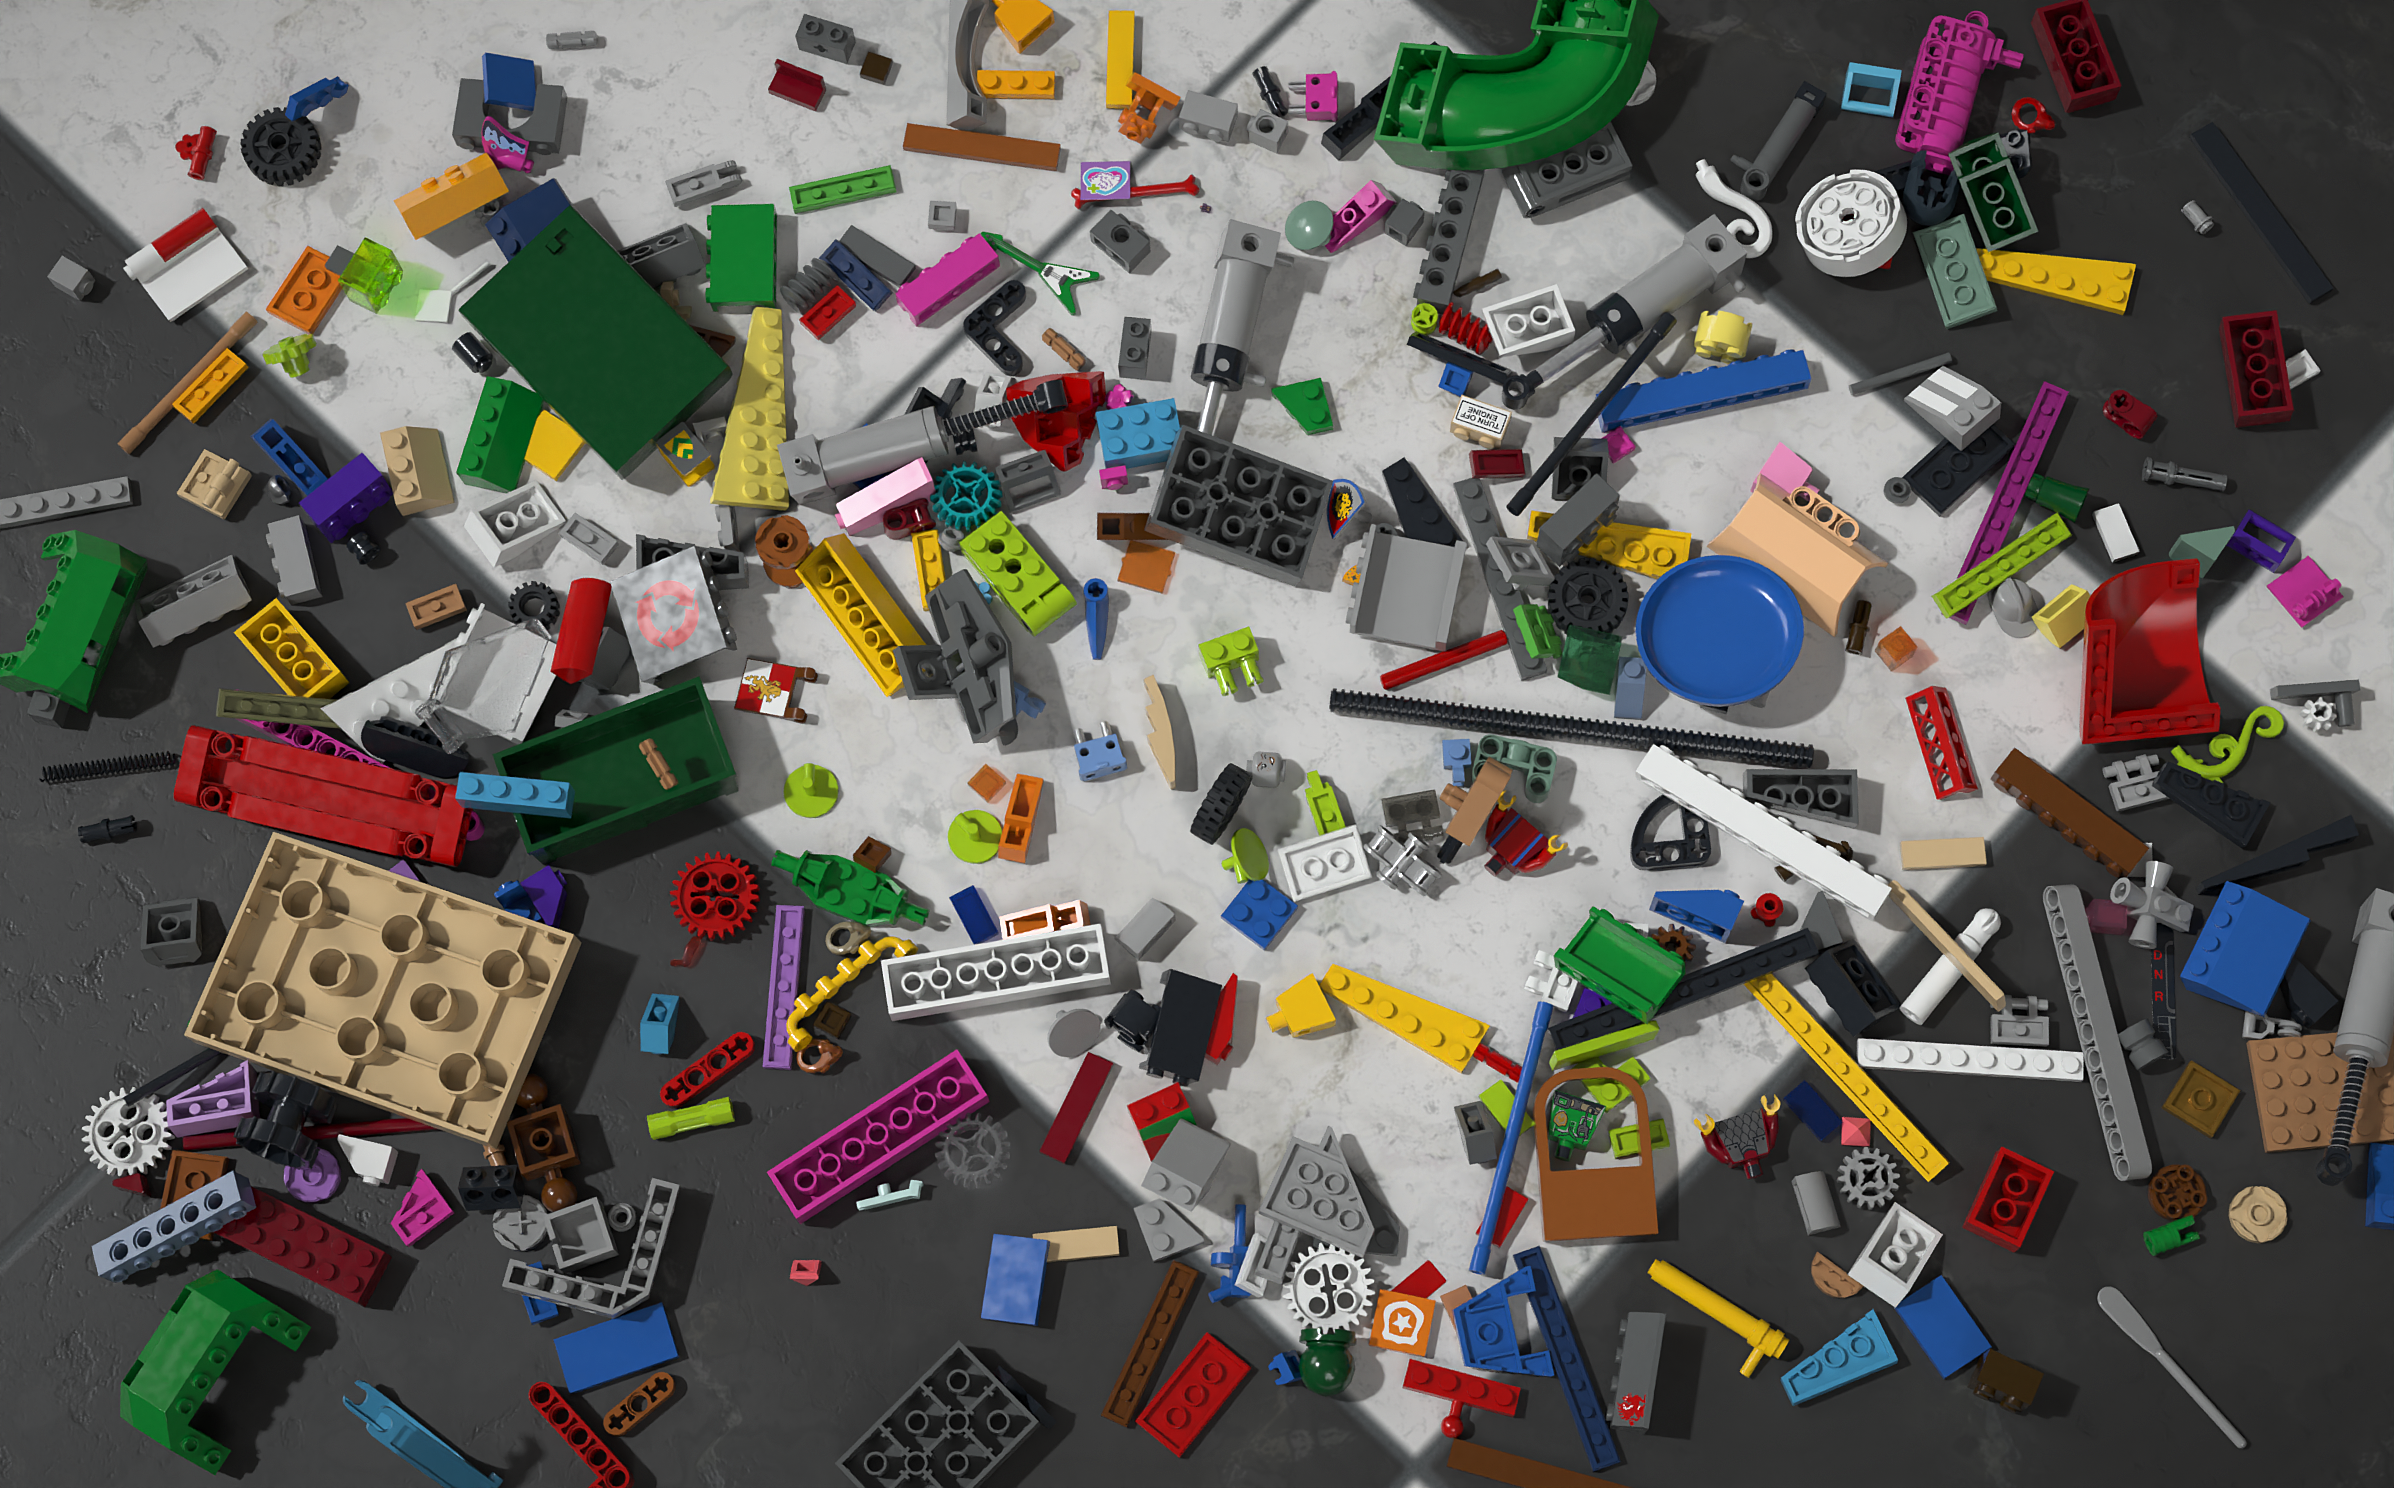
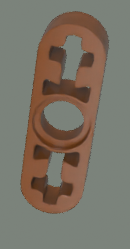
[603,1372,676,1437]

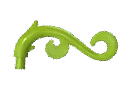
[2171,706,2284,783]

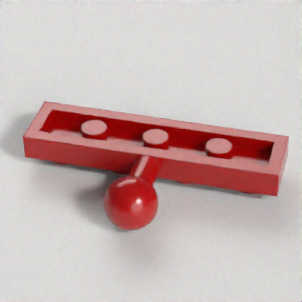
[1402,1359,1521,1438]

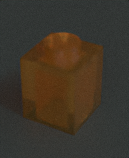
[1875,626,1918,672]

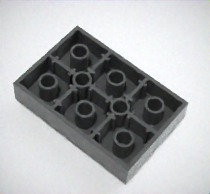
[1144,425,1333,586]
[835,1340,1041,1488]

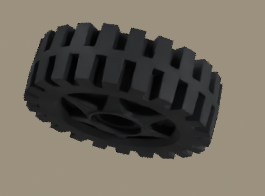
[240,107,322,186]
[1548,558,1629,641]
[1190,763,1253,845]

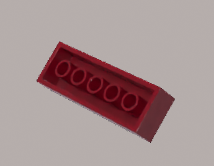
[213,1187,392,1308]

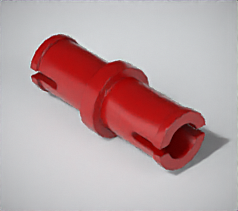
[187,126,217,180]

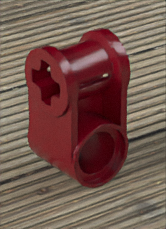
[2103,390,2158,439]
[883,499,936,540]

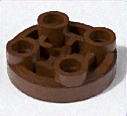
[2148,1164,2207,1222]

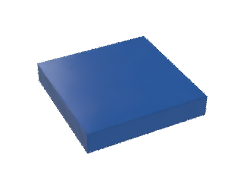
[482,52,536,111]

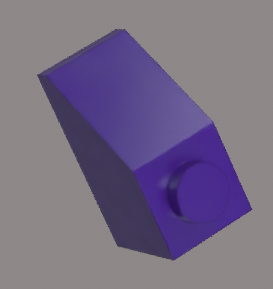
[521,865,567,929]

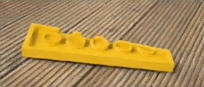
[1976,248,2136,315]
[1527,510,1692,579]
[1319,964,1490,1074]

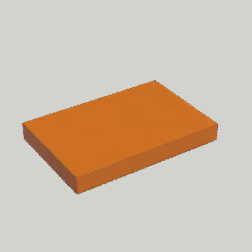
[265,245,346,334]

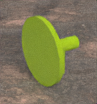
[784,763,838,818]
[948,810,1002,864]
[1221,828,1269,884]

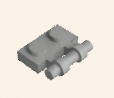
[2103,754,2169,812]
[1990,995,2049,1047]

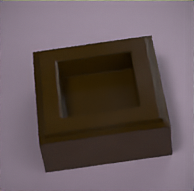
[860,52,893,85]
[813,1001,852,1039]

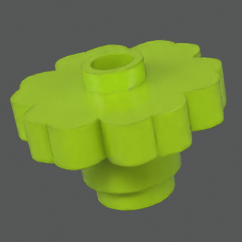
[262,334,317,378]

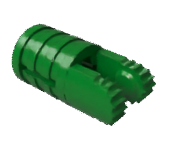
[2143,1215,2200,1256]

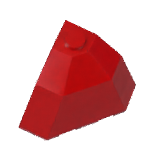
[1006,371,1106,472]

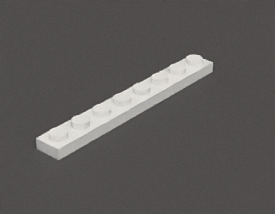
[1857,1038,2083,1082]

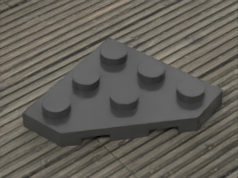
[1313,1166,1400,1257]

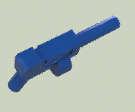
[1208,1204,1251,1303]

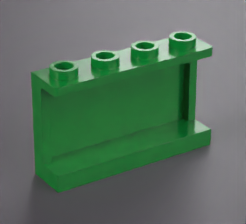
[705,204,777,312]
[1554,906,1686,1024]

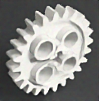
[82,1087,175,1178]
[1283,1243,1375,1334]

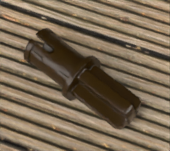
[1845,600,1872,655]

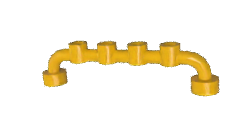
[786,936,918,1052]

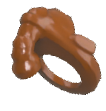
[797,1039,843,1073]

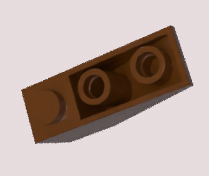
[1097,512,1168,540]

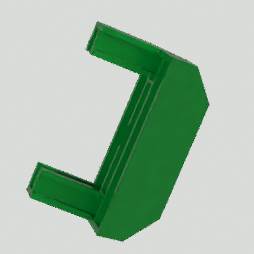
[0,530,148,713]
[120,1269,311,1475]

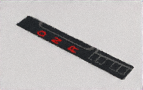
[2151,923,2176,1059]

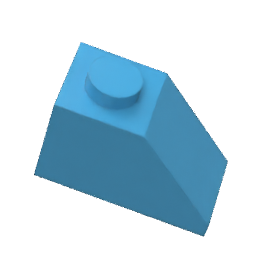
[640,993,679,1054]

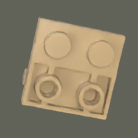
[177,449,252,520]

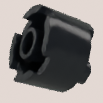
[1104,989,1160,1055]

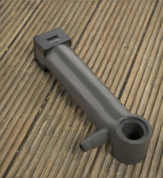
[1730,81,1827,201]

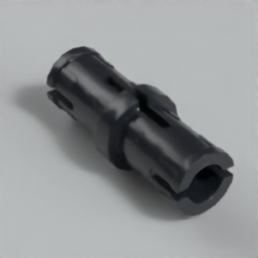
[1252,66,1288,117]
[78,815,137,844]

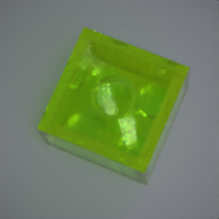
[338,237,403,314]

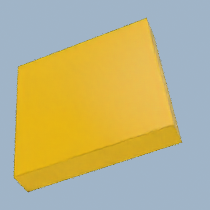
[524,410,585,481]

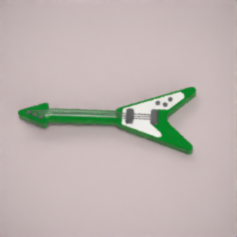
[981,232,1100,316]

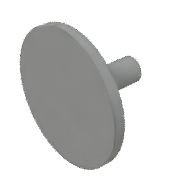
[1047,1009,1100,1057]

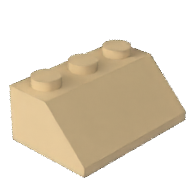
[380,426,455,516]

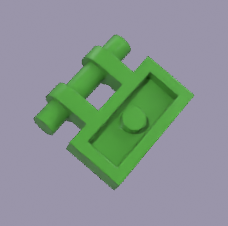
[1513,604,1564,659]

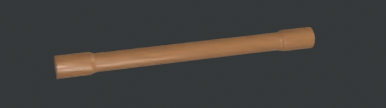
[117,312,258,454]

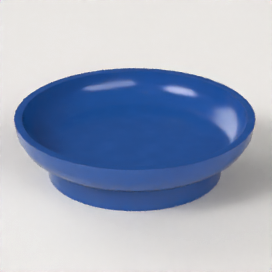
[1636,555,1804,707]

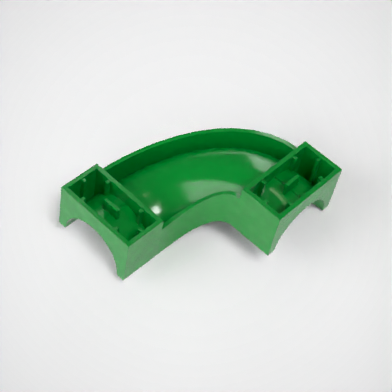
[1374,0,1659,170]

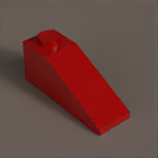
[1205,973,1238,1065]

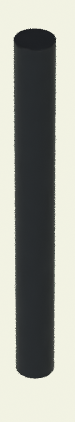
[123,1048,222,1107]

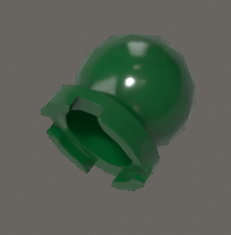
[1298,1328,1357,1397]

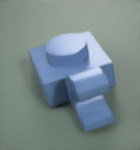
[1014,681,1046,718]
[1442,739,1471,787]

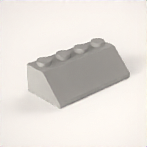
[134,555,252,648]

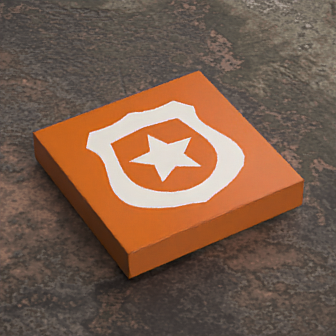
[1369,1289,1436,1358]

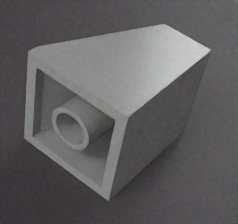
[1141,1118,1230,1212]

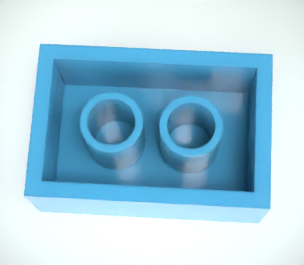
[1096,398,1180,469]

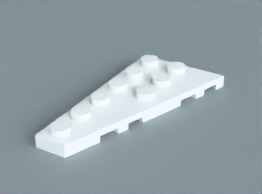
[320,638,458,764]

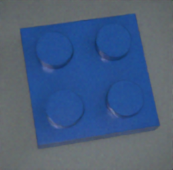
[1221,879,1298,951]

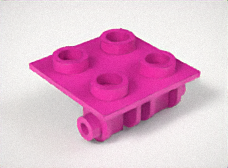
[2266,555,2344,628]

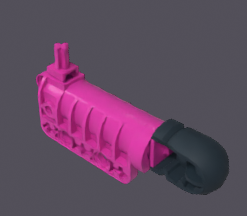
[1895,11,2023,226]

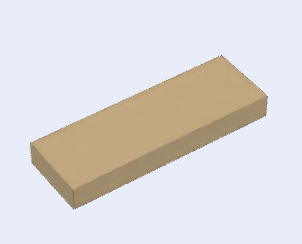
[1900,837,1987,870]
[1033,1226,1120,1262]

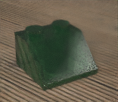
[1557,624,1623,695]

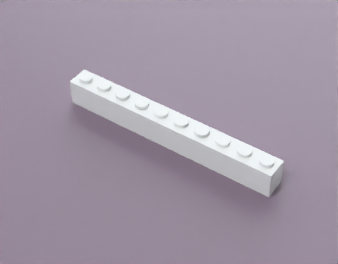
[1635,744,1892,922]

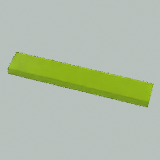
[1931,512,2072,619]

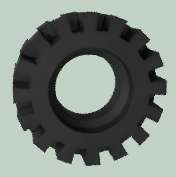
[508,581,560,633]

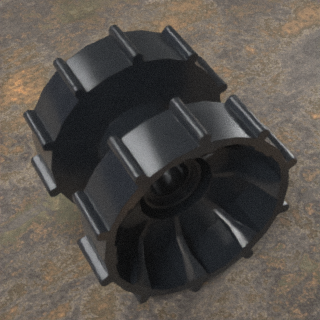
[233,1071,338,1170]

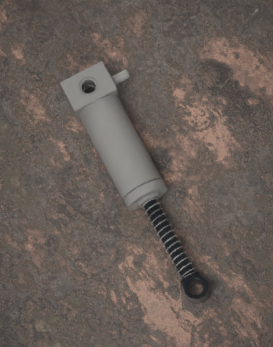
[777,380,1069,505]
[2316,888,2394,1186]

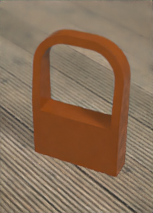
[1533,1067,1658,1242]

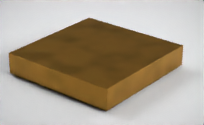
[2162,1060,2240,1139]

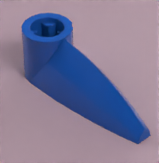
[1084,578,1109,660]

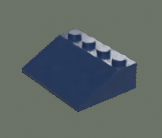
[485,178,574,262]

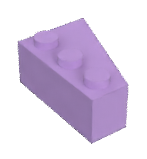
[166,1060,260,1138]

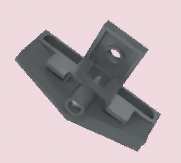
[893,569,1018,746]

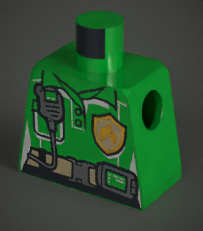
[1547,1090,1606,1162]

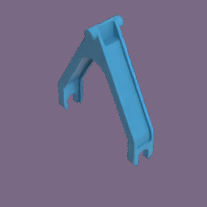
[343,1380,504,1488]

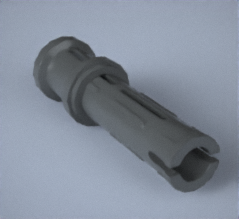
[2142,457,2227,491]

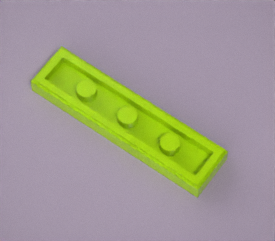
[1549,1020,1660,1071]

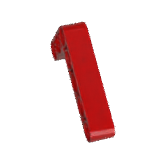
[528,1382,634,1488]

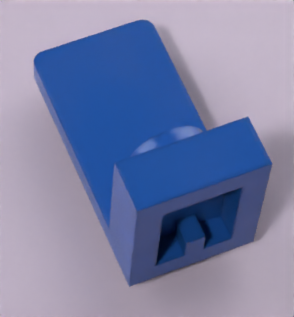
[494,880,543,923]

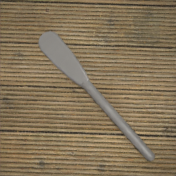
[2097,1286,2247,1449]

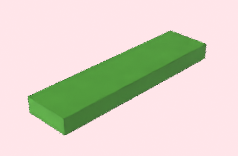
[789,165,896,214]

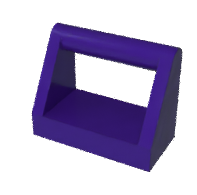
[2227,509,2296,573]

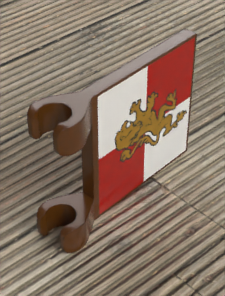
[734,658,818,724]

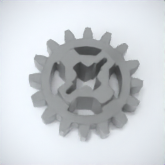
[1837,1147,1900,1210]

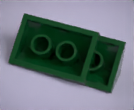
[1948,132,2038,252]

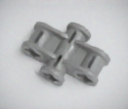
[1363,825,1442,896]

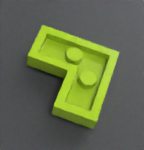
[1572,1057,1651,1114]

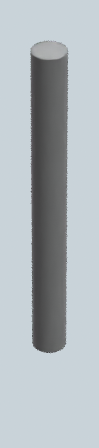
[1849,353,1952,395]

